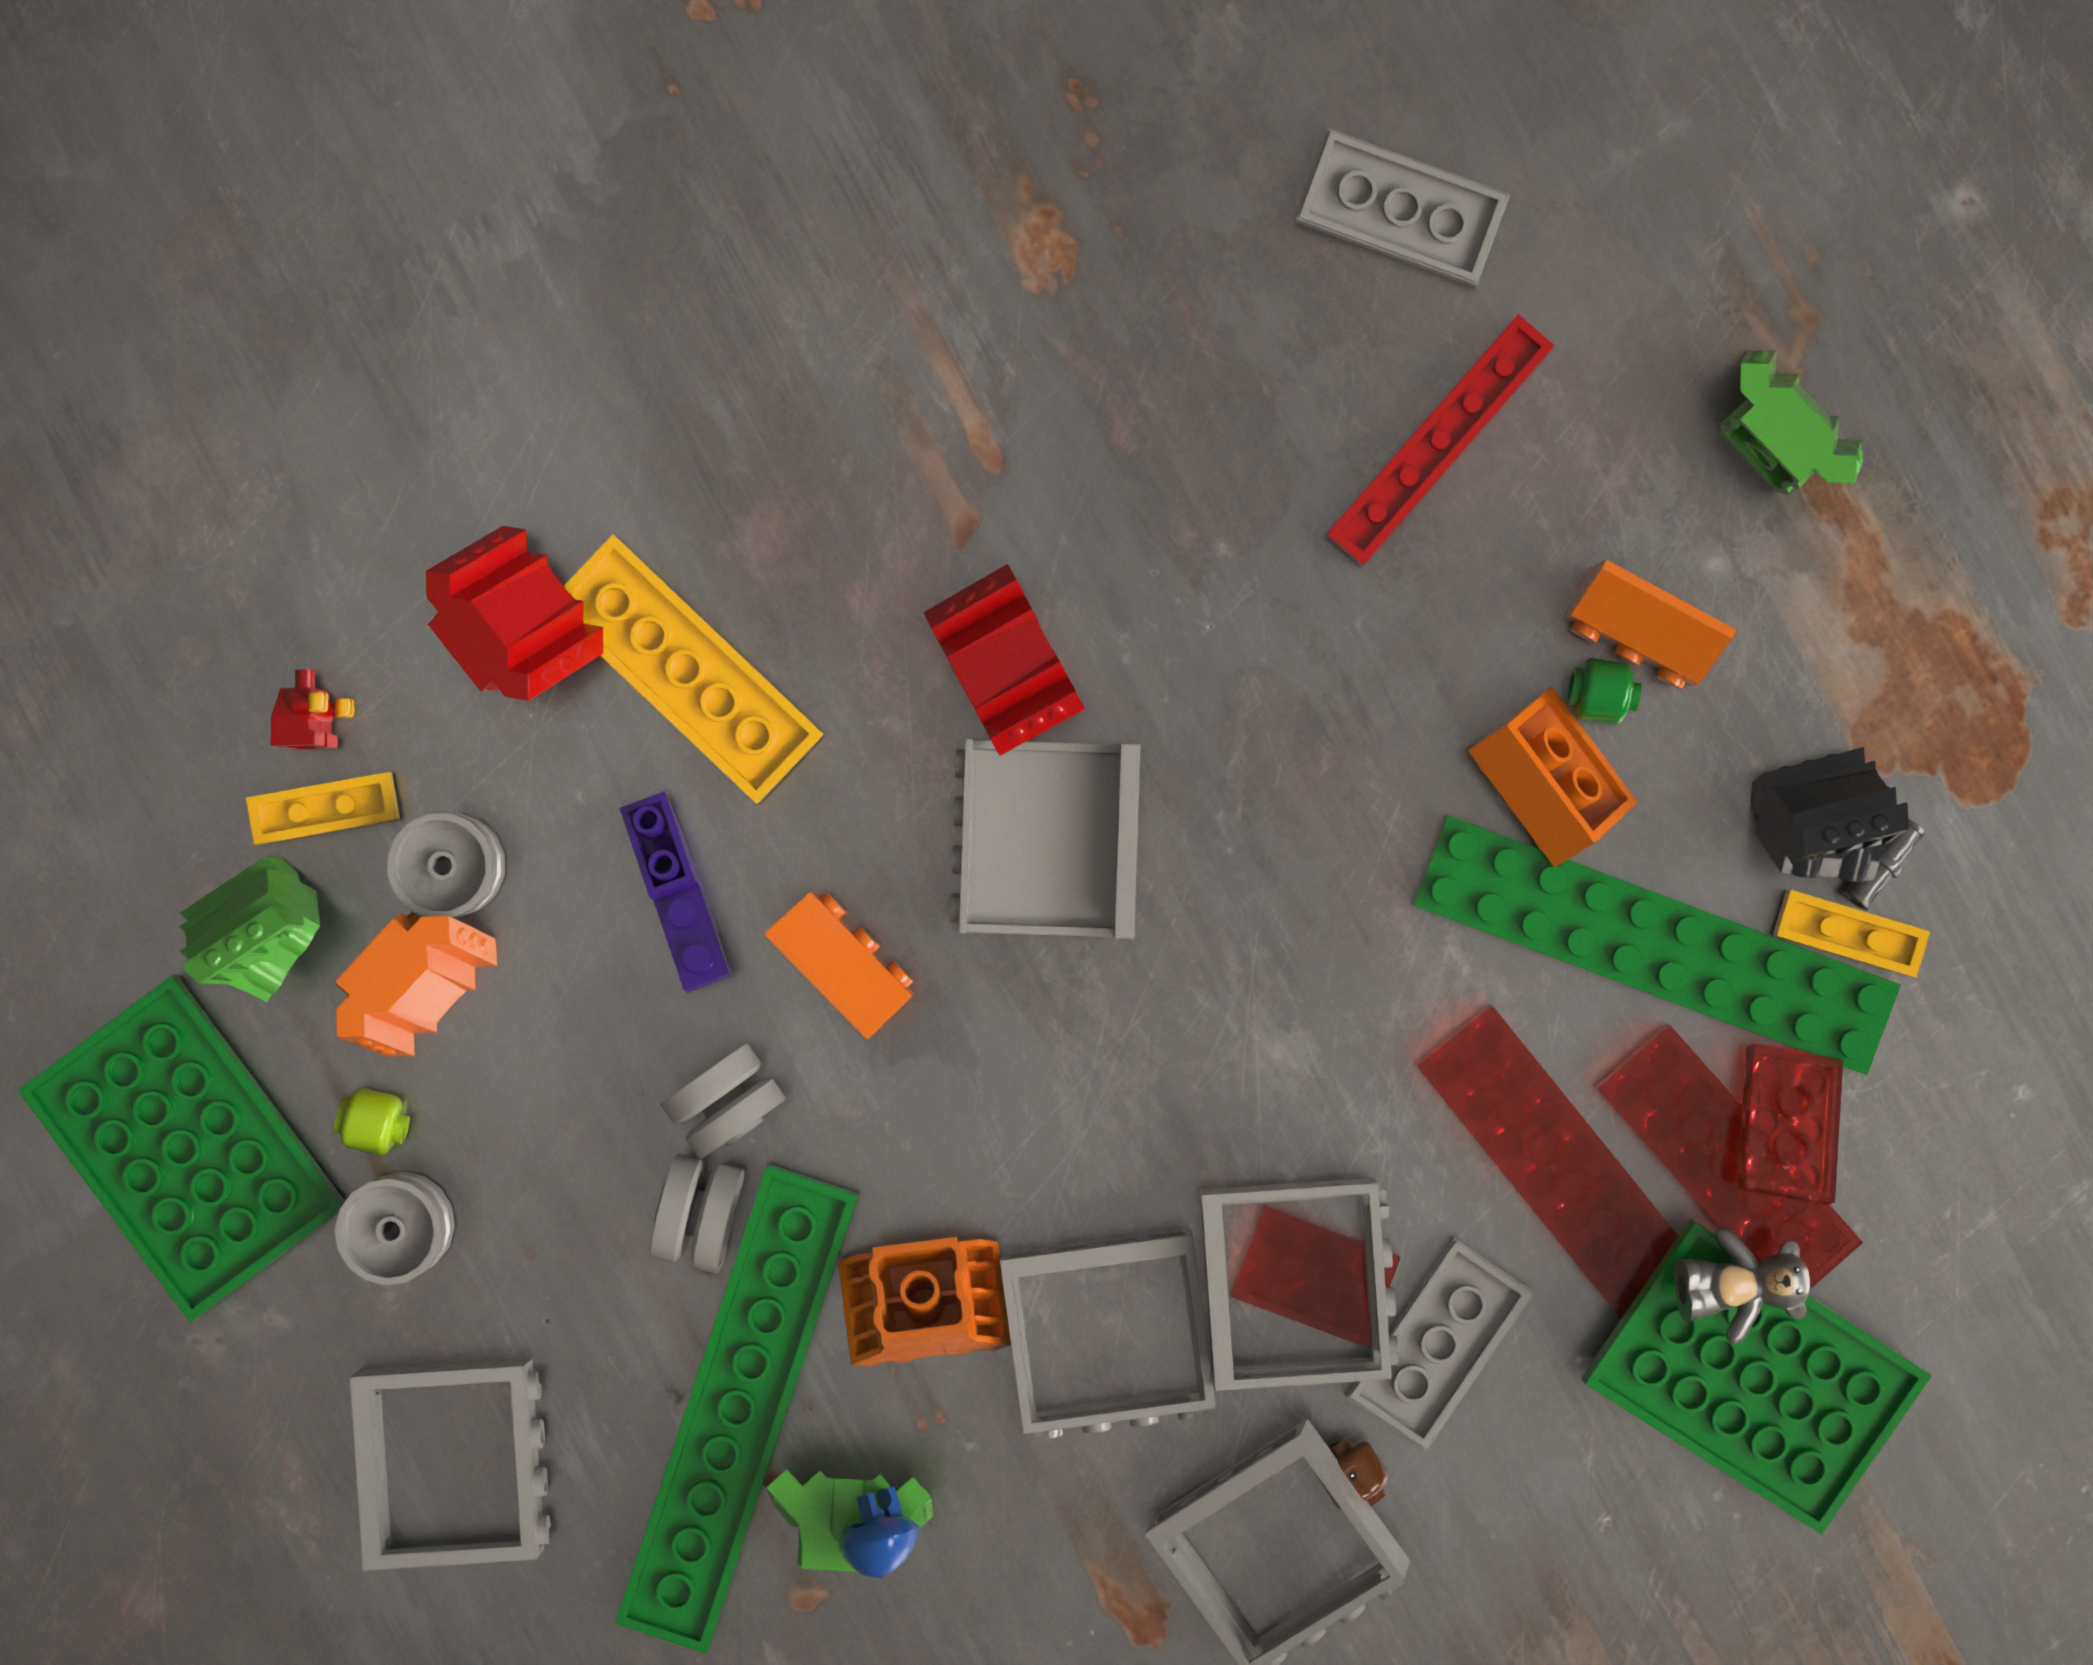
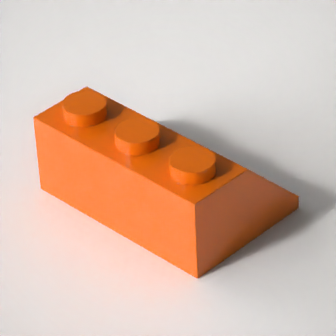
[1563,559,1737,690]
[1468,687,1638,867]
[764,891,915,1040]

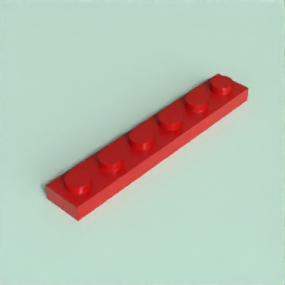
[1326,314,1555,566]

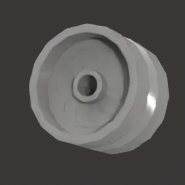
[387,813,505,918]
[660,1043,786,1160]
[650,1153,744,1274]
[334,1171,455,1286]

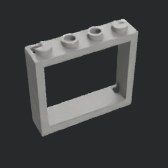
[1200,1178,1399,1391]
[1000,1229,1216,1439]
[350,1358,551,1571]
[1145,1418,1410,1665]

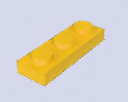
[246,772,400,845]
[1773,889,1930,978]

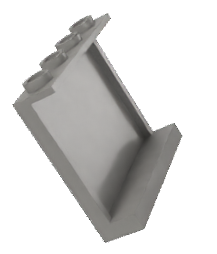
[950,739,1141,939]

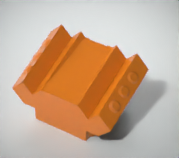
[335,912,497,1057]
[838,1237,1011,1367]

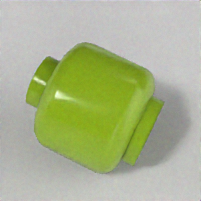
[334,1087,410,1156]

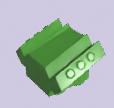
[1720,350,1863,494]
[179,856,320,1002]
[766,1469,934,1572]

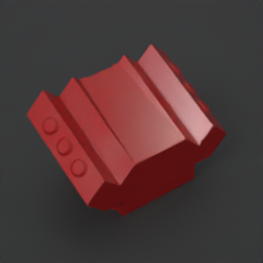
[426,526,603,701]
[923,564,1085,756]

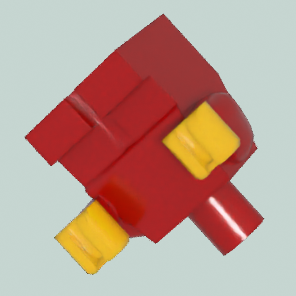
[270,669,354,750]

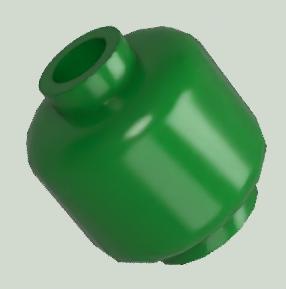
[1567,658,1642,725]

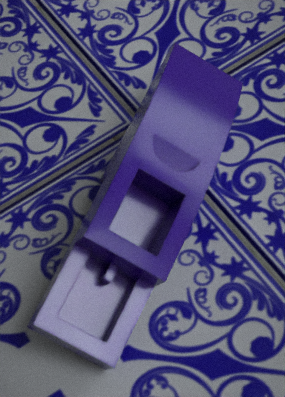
[619,791,732,993]

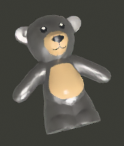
[1673,1227,1810,1344]

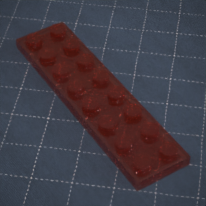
[1415,1005,1678,1319]

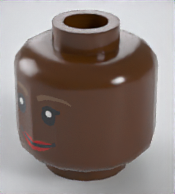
[1318,1437,1389,1509]

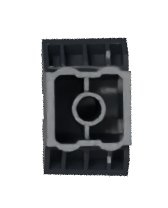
[1752,747,1909,882]

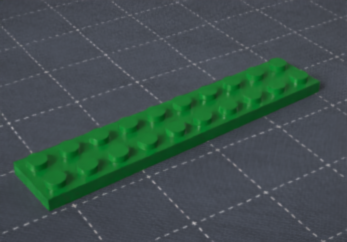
[1412,815,1901,1075]
[615,1163,859,1654]

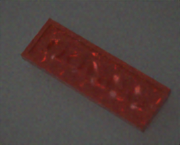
[1594,1024,1863,1289]

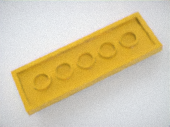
[564,534,824,804]

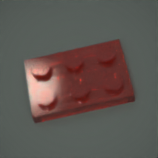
[1737,1043,1843,1205]
[1230,1204,1401,1348]

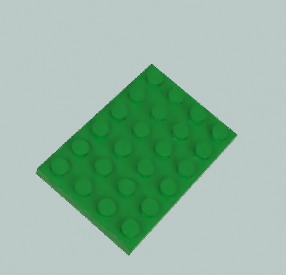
[17,975,345,1323]
[1581,1218,1932,1535]

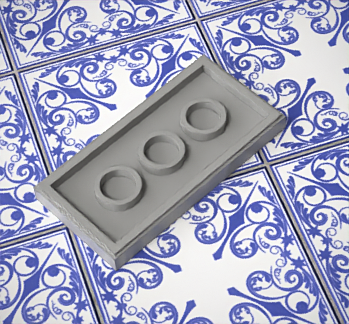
[1295,129,1510,288]
[1345,1236,1535,1451]

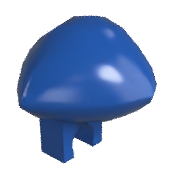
[839,1486,919,1578]

